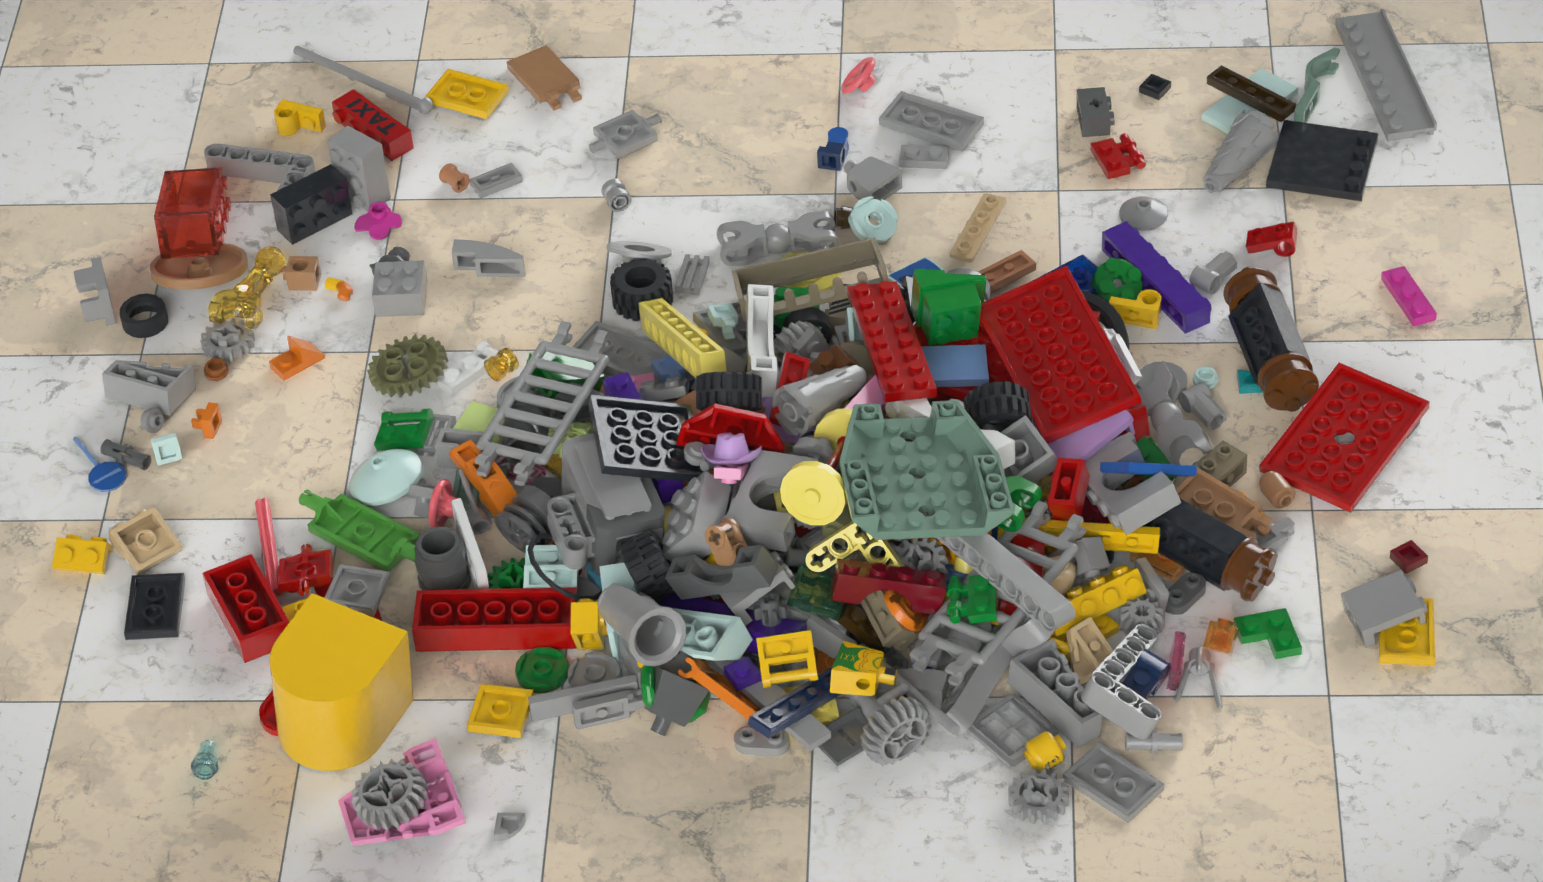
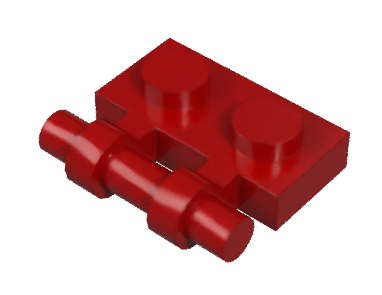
[1090,133,1146,179]

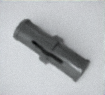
[100,439,151,470]

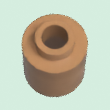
[1259,471,1295,509]

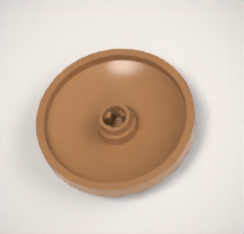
[150,243,248,290]

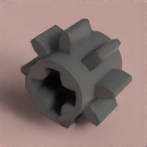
[754,593,787,627]

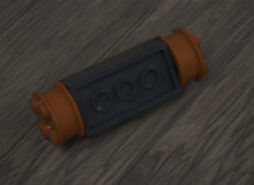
[1223,267,1319,412]
[1117,475,1278,602]

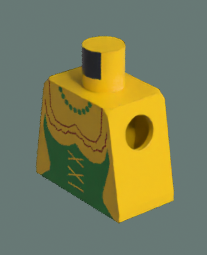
[830,641,897,696]

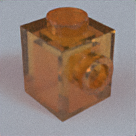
[1203,618,1239,656]

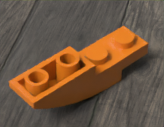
[449,439,517,517]

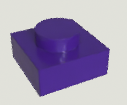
[724,656,762,691]

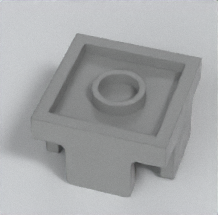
[73,257,116,326]

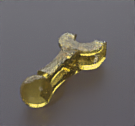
[208,246,286,330]

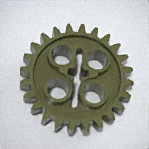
[367,334,449,398]

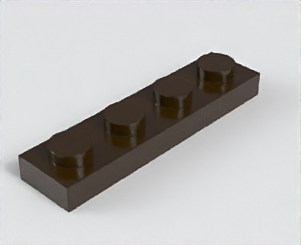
[1207,65,1296,122]

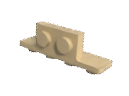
[950,193,1006,263]

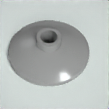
[1119,196,1168,231]

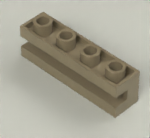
[843,549,920,651]

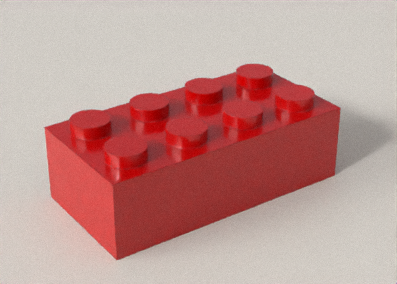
[202,554,290,663]

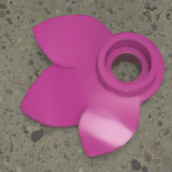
[354,202,402,240]

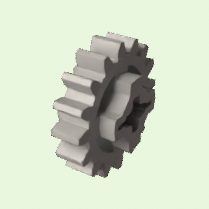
[200,318,255,362]
[890,538,949,574]
[1008,769,1069,824]

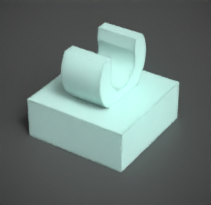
[151,433,182,466]

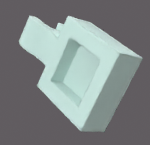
[707,303,738,339]

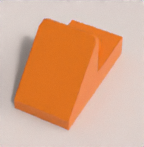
[269,336,325,381]

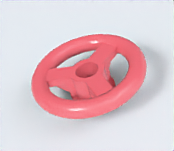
[841,57,876,94]
[428,479,458,528]

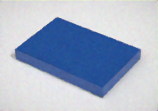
[1100,462,1197,476]

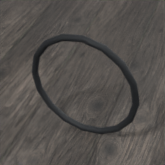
[527,533,602,601]

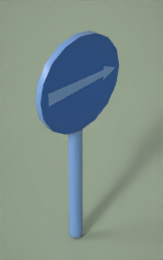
[73,437,127,492]

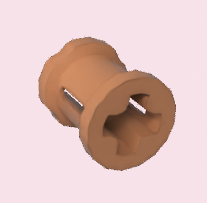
[439,163,470,193]

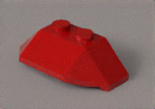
[676,403,785,453]

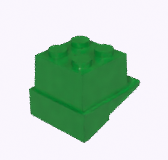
[911,269,987,346]

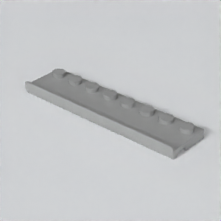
[1335,9,1437,142]

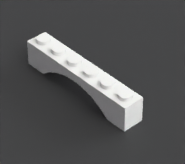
[745,284,777,398]
[885,398,1015,469]

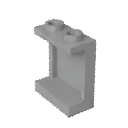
[720,545,795,626]
[1341,570,1428,648]

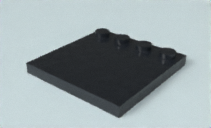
[1266,120,1378,202]
[588,395,704,482]

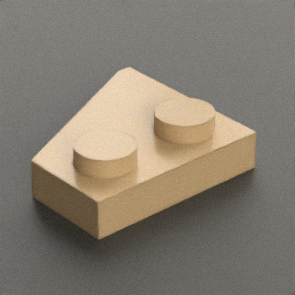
[1066,617,1113,686]

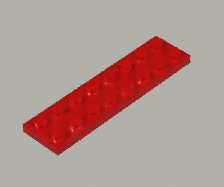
[847,281,937,402]

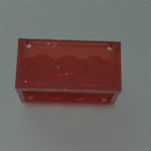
[154,167,231,259]

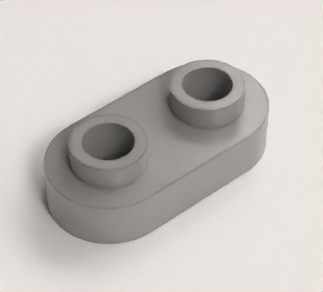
[734,726,790,756]

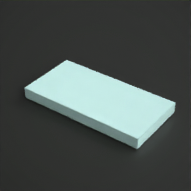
[1202,68,1298,134]

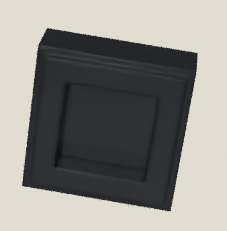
[1139,74,1171,100]

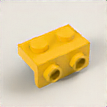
[52,534,114,575]

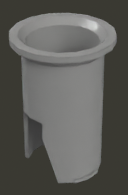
[597,583,687,666]

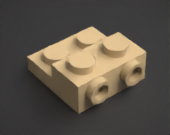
[109,507,183,575]

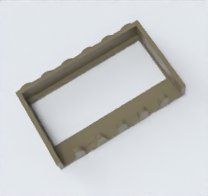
[732,237,889,322]

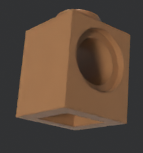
[282,256,321,291]

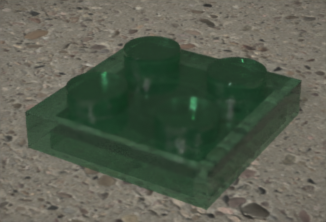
[787,565,844,621]

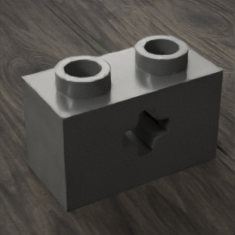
[1076,87,1115,137]

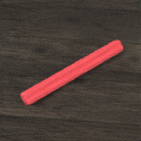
[255,498,281,596]

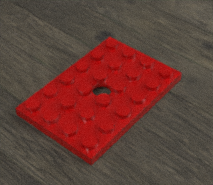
[1259,362,1430,513]

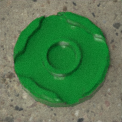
[515,647,569,693]

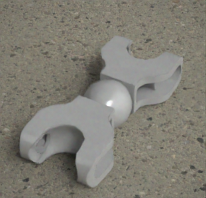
[716,211,840,266]
[1135,361,1214,465]

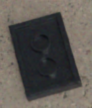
[124,573,185,640]

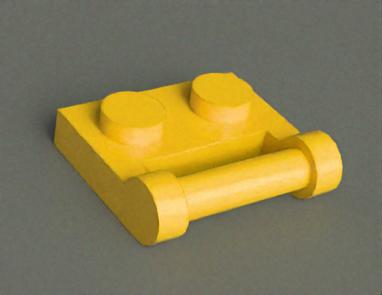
[756,630,818,688]

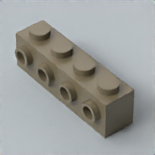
[1173,441,1248,489]

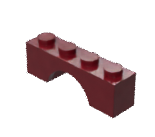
[831,558,946,615]

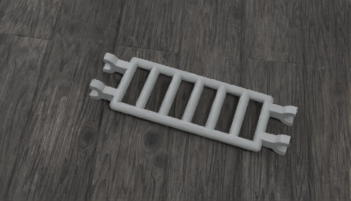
[475,321,610,486]
[909,501,1086,687]

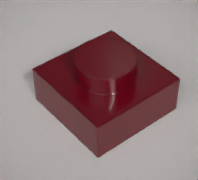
[1390,540,1428,574]

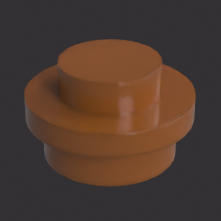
[204,358,229,381]

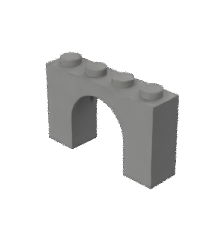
[1085,437,1181,535]
[722,450,819,552]

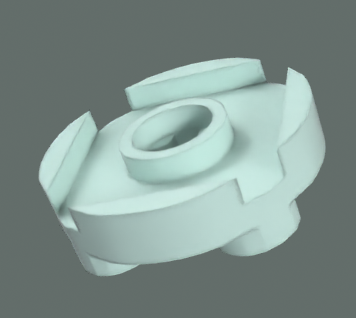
[848,196,898,244]

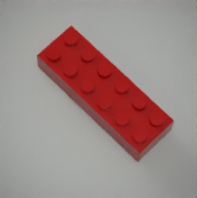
[412,587,578,652]

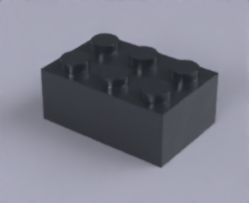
[270,164,353,245]

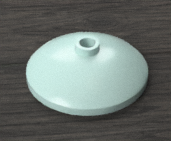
[349,449,423,506]

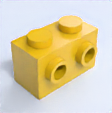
[571,599,608,651]

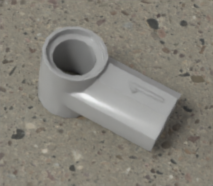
[1189,251,1237,295]
[1178,383,1226,430]

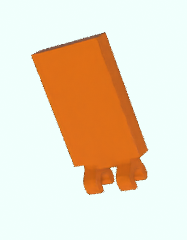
[677,658,761,720]

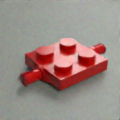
[278,544,333,596]

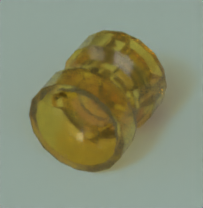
[484,347,519,382]

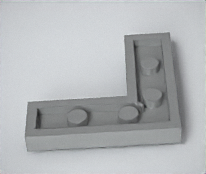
[693,300,747,356]

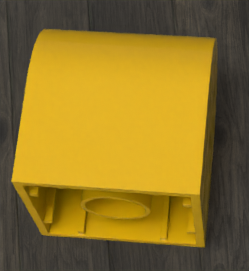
[270,593,413,771]

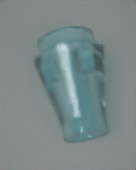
[191,740,218,780]

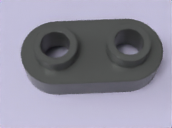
[1165,572,1206,615]

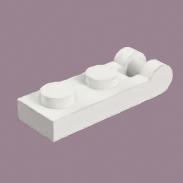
[435,341,504,396]

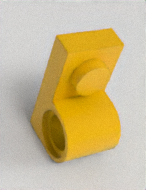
[274,99,326,136]
[1109,290,1161,329]

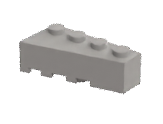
[1008,638,1102,748]

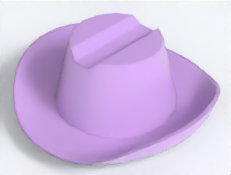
[701,432,762,465]

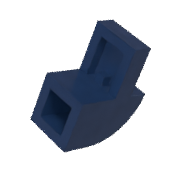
[1122,649,1171,700]

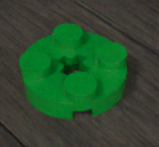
[1092,258,1142,303]

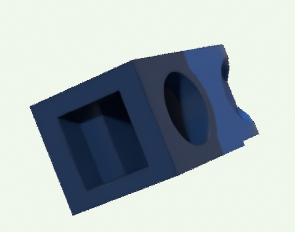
[817,127,849,171]

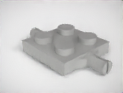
[589,110,662,159]

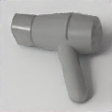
[847,683,909,722]

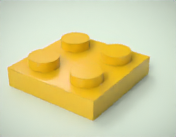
[467,684,534,738]

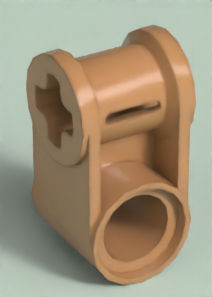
[705,518,748,566]

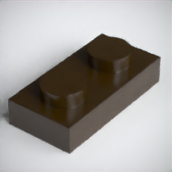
[837,603,885,651]

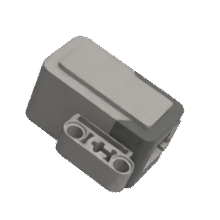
[547,433,665,576]

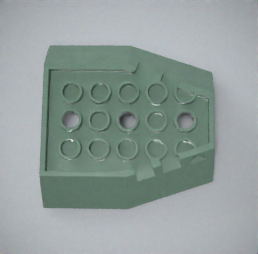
[839,401,1014,540]

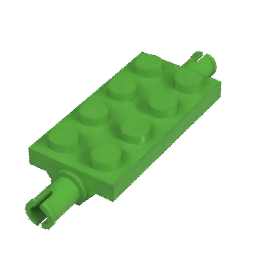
[299,489,421,572]

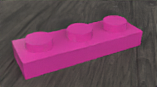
[1381,266,1437,326]

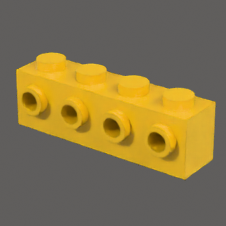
[1051,565,1147,637]

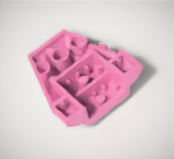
[338,738,466,846]

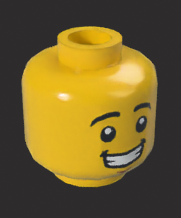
[1023,731,1067,772]

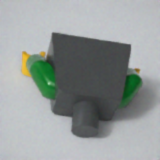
[637,661,711,736]

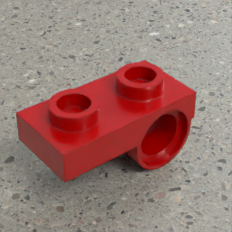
[1245,221,1298,257]

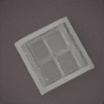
[967,693,1059,768]

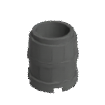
[499,401,551,466]
[415,527,471,590]

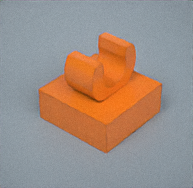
[191,402,222,439]

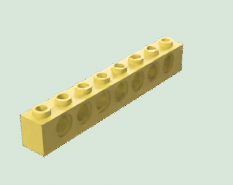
[639,298,727,378]

